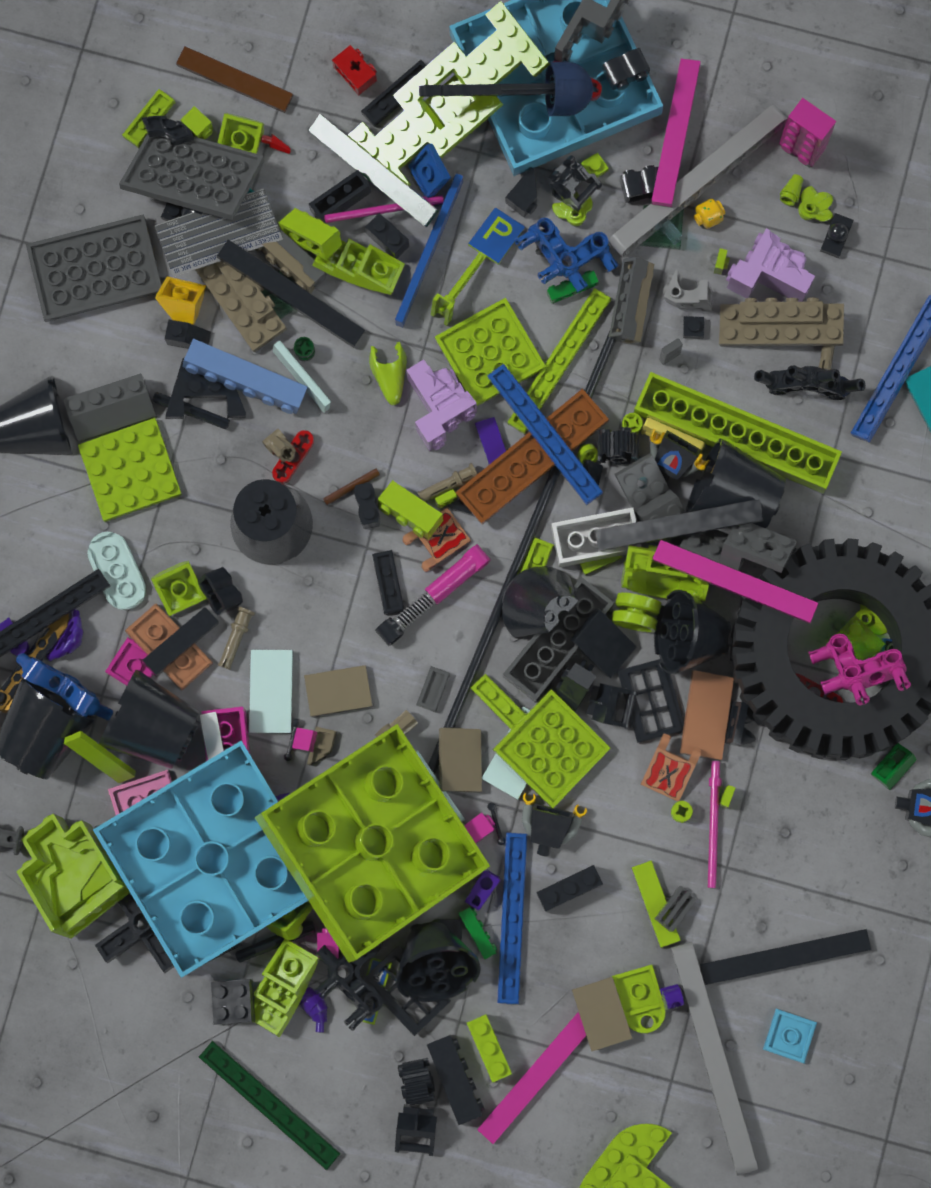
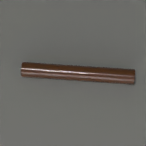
[323,468,380,505]

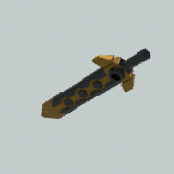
[0,614,69,713]

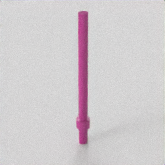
[324,196,444,223]
[708,761,722,888]

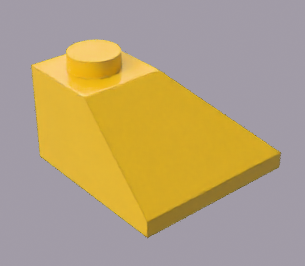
[155,276,206,325]

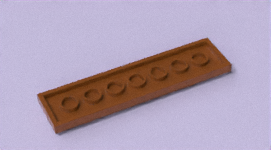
[455,389,609,525]

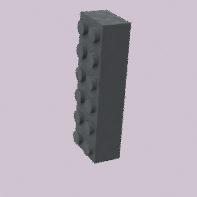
[503,577,614,703]

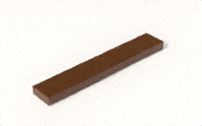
[176,46,293,113]

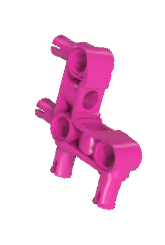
[808,634,911,705]

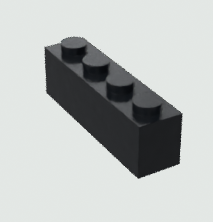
[427,1035,485,1126]

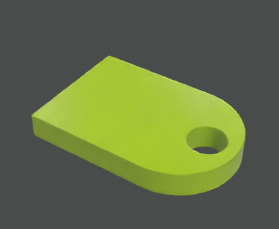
[611,964,665,1033]

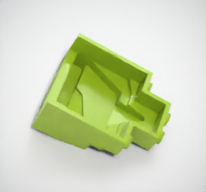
[16,813,130,939]

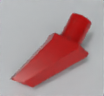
[260,134,291,154]

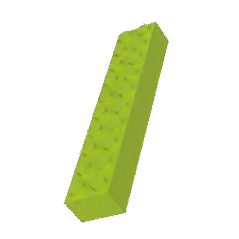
[633,372,842,494]

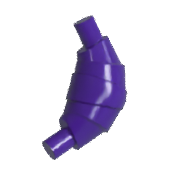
[46,610,84,661]
[299,986,328,1032]

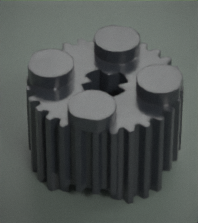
[598,427,639,465]
[398,1058,436,1106]

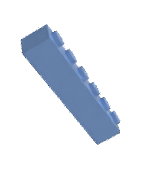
[183,339,308,415]

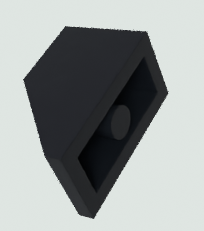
[505,167,538,218]
[164,319,211,349]

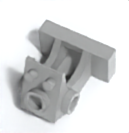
[663,270,713,311]

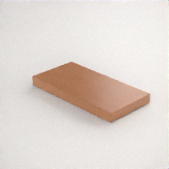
[125,604,213,691]
[680,670,734,760]

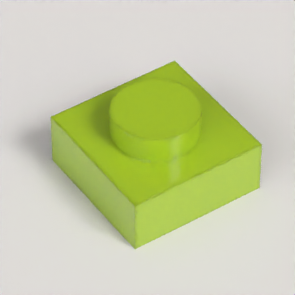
[581,152,609,178]
[714,248,730,275]

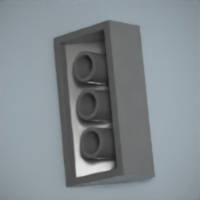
[63,373,157,442]

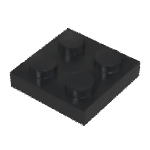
[211,979,255,1025]

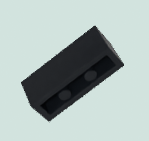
[309,169,371,224]
[536,865,603,912]

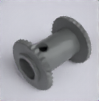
[0,826,24,855]

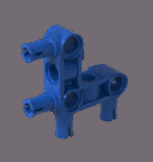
[515,218,619,293]
[16,653,113,721]

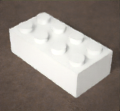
[551,508,641,568]

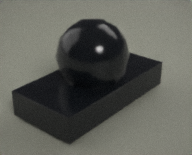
[820,213,854,258]

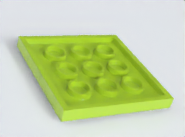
[434,297,546,406]
[78,418,182,522]
[492,689,610,808]

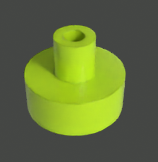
[577,444,598,464]

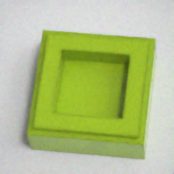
[435,489,457,509]
[719,785,735,809]

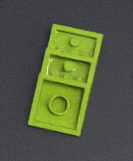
[312,238,405,295]
[254,939,319,1038]

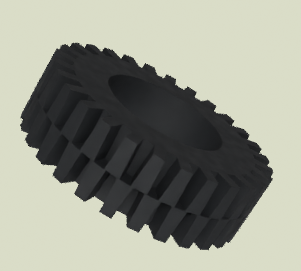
[730,538,931,761]

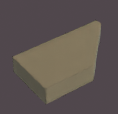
[307,727,337,765]

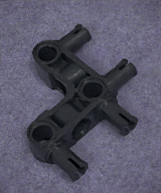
[754,365,866,400]
[315,942,383,1031]

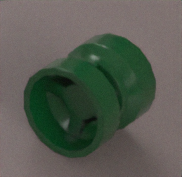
[294,337,315,362]

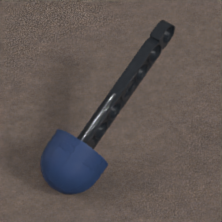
[419,62,593,116]

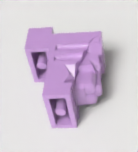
[726,228,815,302]
[406,359,477,451]

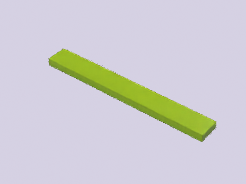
[507,288,611,435]

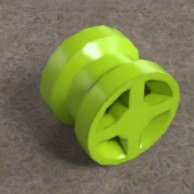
[622,413,643,434]
[671,801,693,823]

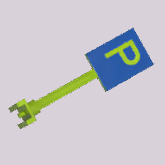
[430,208,525,326]

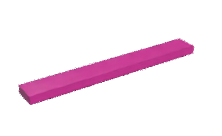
[652,58,701,207]
[653,540,818,624]
[477,1011,586,1144]

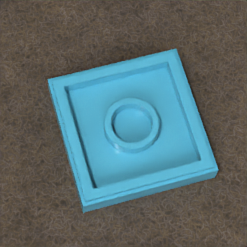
[763,1009,817,1063]

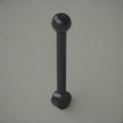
[284,718,300,761]
[487,803,505,845]

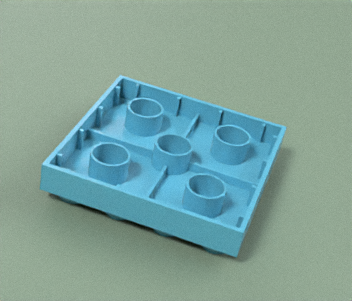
[449,0,663,176]
[93,740,308,978]

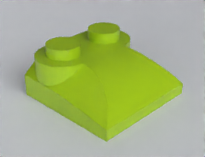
[218,113,264,154]
[151,561,207,616]
[266,901,313,940]

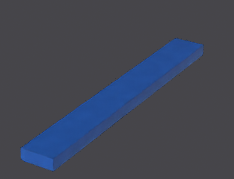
[395,173,463,328]
[851,295,931,443]
[487,364,603,506]
[497,833,527,1004]

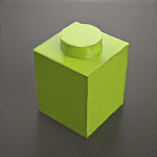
[180,106,214,140]

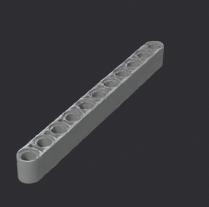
[609,105,787,257]
[671,942,758,1176]

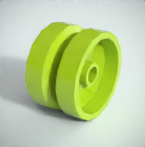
[611,592,662,633]

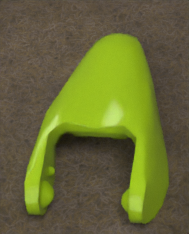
[369,342,407,405]

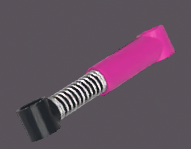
[375,544,491,646]

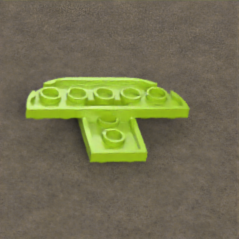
[579,1123,672,1188]

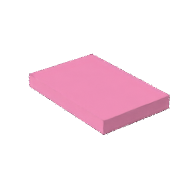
[108,770,172,815]

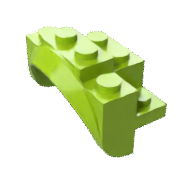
[621,545,709,601]

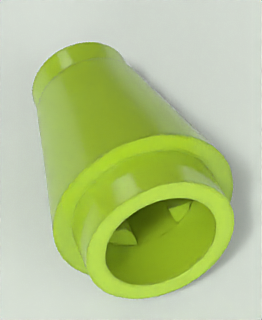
[780,174,804,206]

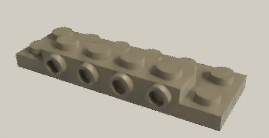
[195,261,287,352]
[719,297,844,346]

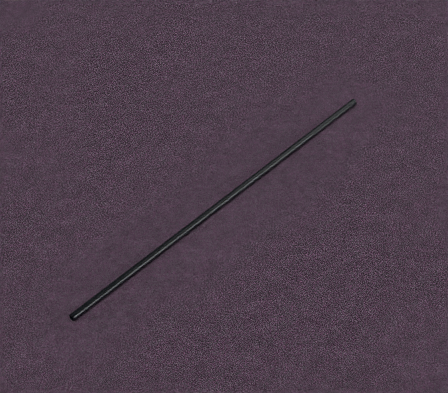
[428,331,616,775]

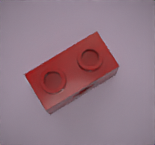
[332,45,377,96]

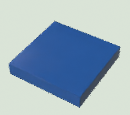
[408,143,451,198]

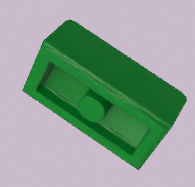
[871,743,917,790]

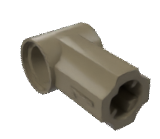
[262,429,296,462]
[375,710,418,737]

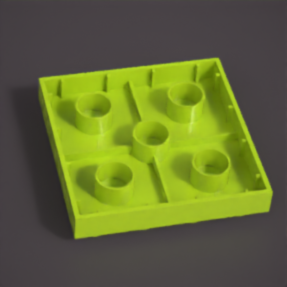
[254,724,490,963]

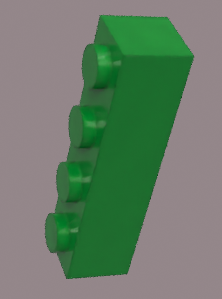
[547,270,599,304]
[458,907,497,960]

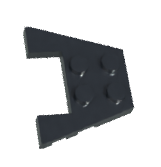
[165,358,246,419]

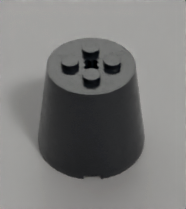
[686,438,786,528]
[230,479,313,565]
[99,670,200,769]
[0,677,97,780]

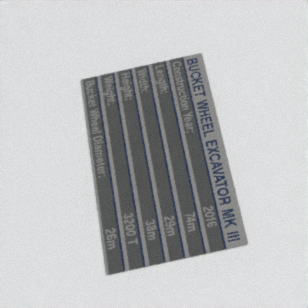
[155,189,283,277]

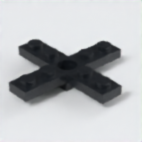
[95,893,174,973]

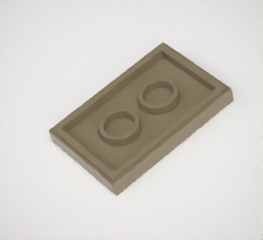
[304,665,373,717]
[439,728,482,793]
[572,977,632,1052]

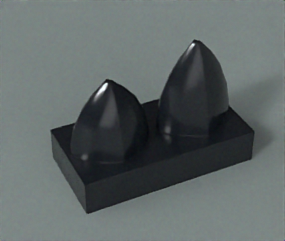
[725,702,756,745]

